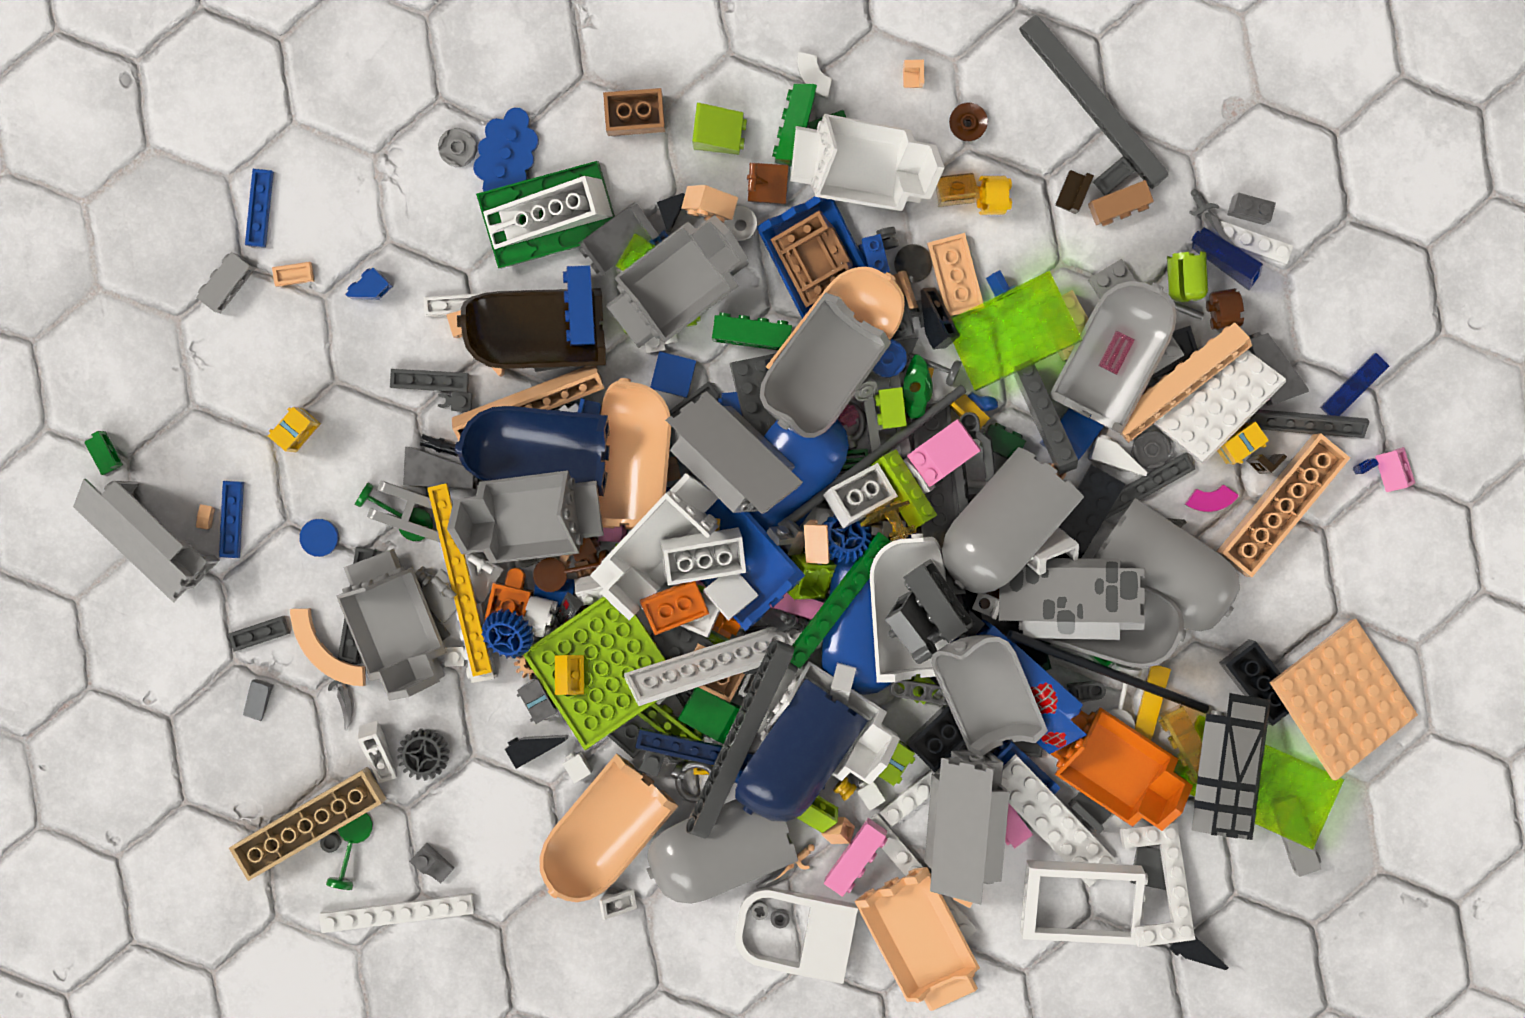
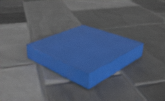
[650,351,697,398]

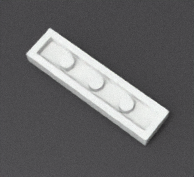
[1213,221,1293,265]

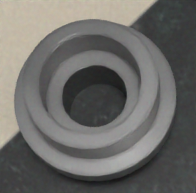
[771,909,790,928]

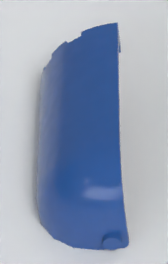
[749,419,849,532]
[700,485,805,631]
[822,548,892,695]

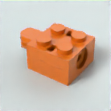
[484,568,534,621]

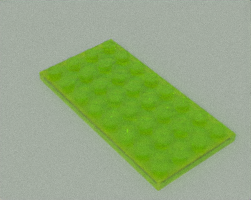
[1174,714,1345,850]

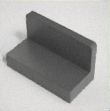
[1068,792,1111,834]

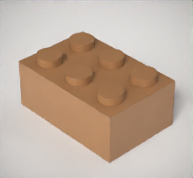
[603,88,665,136]

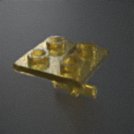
[860,500,917,541]

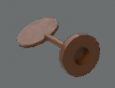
[533,549,609,592]

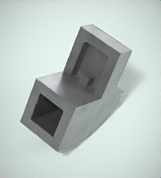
[767,519,805,556]

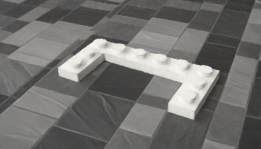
[1120,823,1195,947]

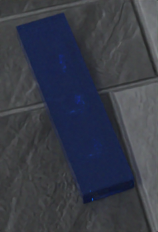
[1320,353,1389,416]

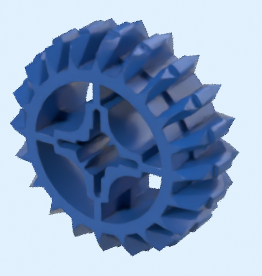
[822,514,871,564]
[481,609,534,659]

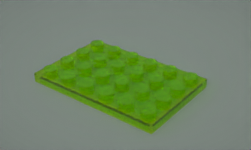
[951,270,1083,391]

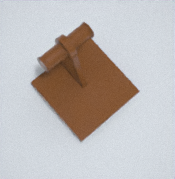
[747,163,788,204]

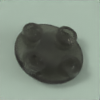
[894,244,933,283]

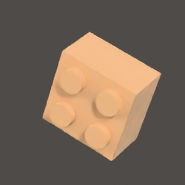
[681,185,738,223]

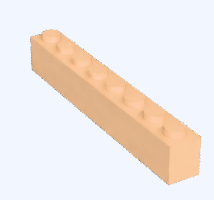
[1121,323,1252,443]
[452,366,604,441]

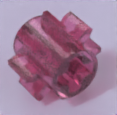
[837,404,859,428]

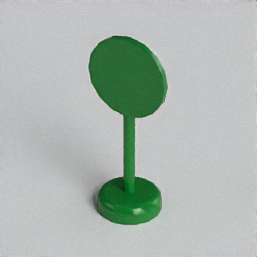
[354,482,433,541]
[326,813,373,890]

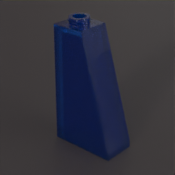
[1191,227,1263,290]

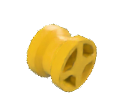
[833,777,857,801]

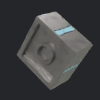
[516,678,559,724]

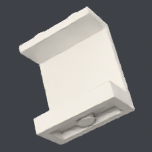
[1027,527,1079,575]

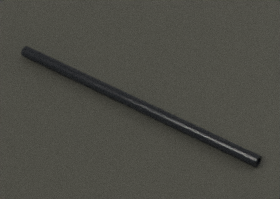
[1007,630,1209,714]

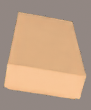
[272,262,315,287]

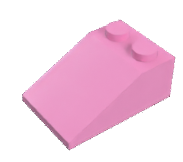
[907,419,981,487]

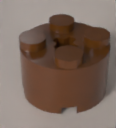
[1206,288,1244,330]

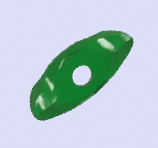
[903,354,933,419]

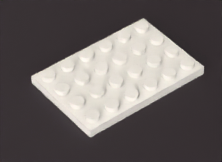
[1153,350,1286,464]

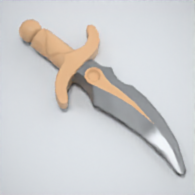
[756,844,815,888]

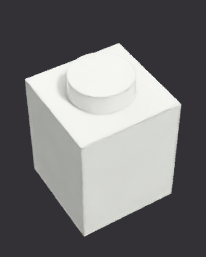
[563,751,593,784]
[856,780,886,811]

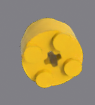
[976,176,1012,215]

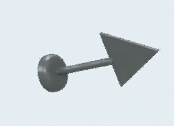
[897,338,962,387]

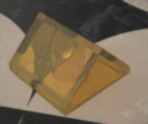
[936,173,980,207]

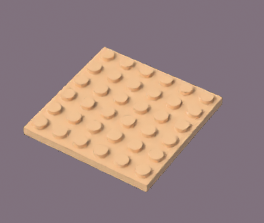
[1270,619,1418,780]

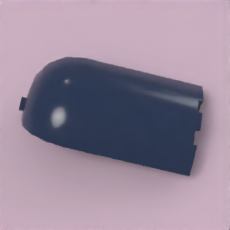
[455,406,610,496]
[735,679,869,822]

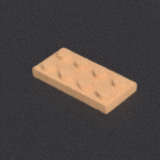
[927,233,984,317]

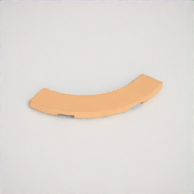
[290,608,366,686]

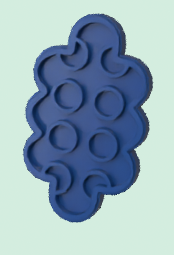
[473,107,539,192]

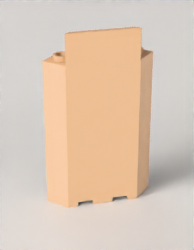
[854,867,980,1011]

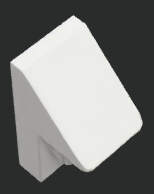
[600,889,637,920]

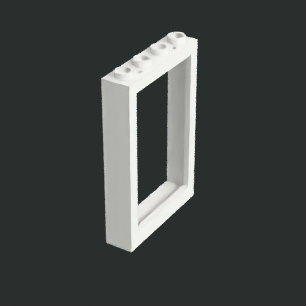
[1020,860,1148,945]

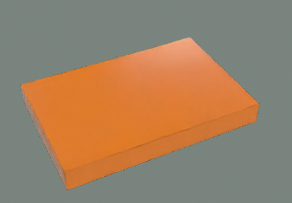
[640,581,709,635]

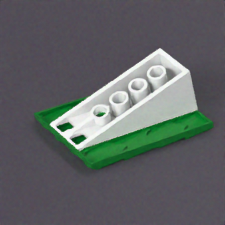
[476,161,615,269]

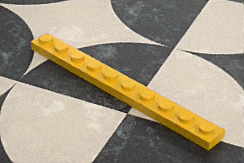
[427,483,493,677]

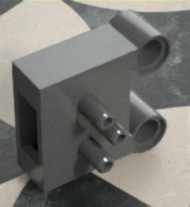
[885,591,942,664]

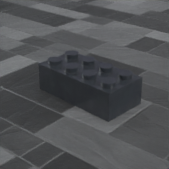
[1219,639,1289,726]
[906,705,965,773]

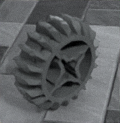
[397,728,450,781]

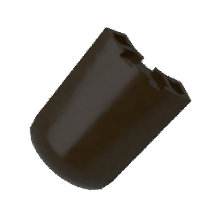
[457,288,606,369]

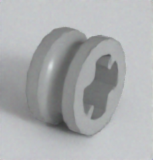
[751,901,768,920]

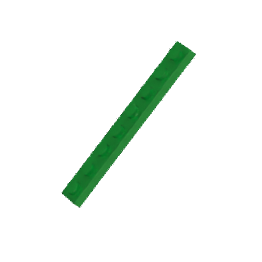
[790,532,892,669]

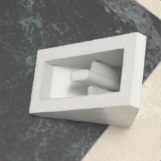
[829,662,856,705]

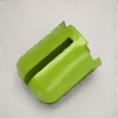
[1167,251,1208,302]

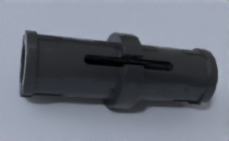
[420,434,458,457]

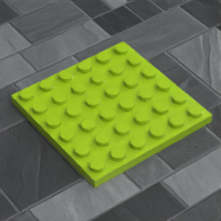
[523,596,666,750]

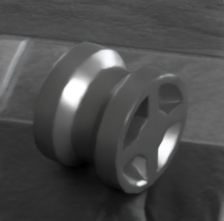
[415,566,434,590]

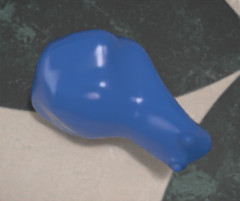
[968,392,998,411]

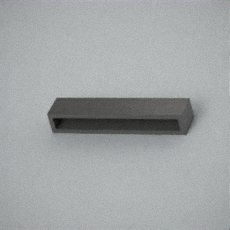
[1014,360,1078,475]

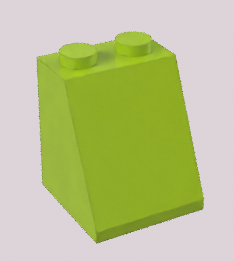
[692,103,747,155]

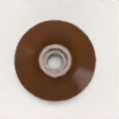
[949,102,988,142]

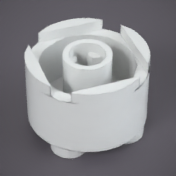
[523,596,558,638]

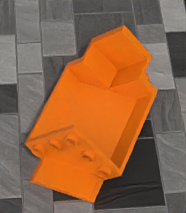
[1043,707,1193,831]

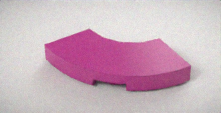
[1184,485,1239,512]

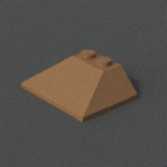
[771,211,853,307]

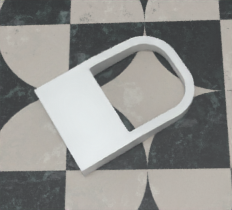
[735,887,858,984]

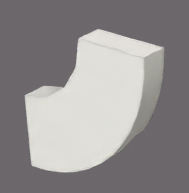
[797,52,832,99]

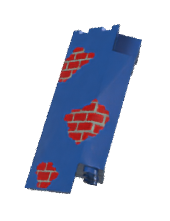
[976,619,1087,754]

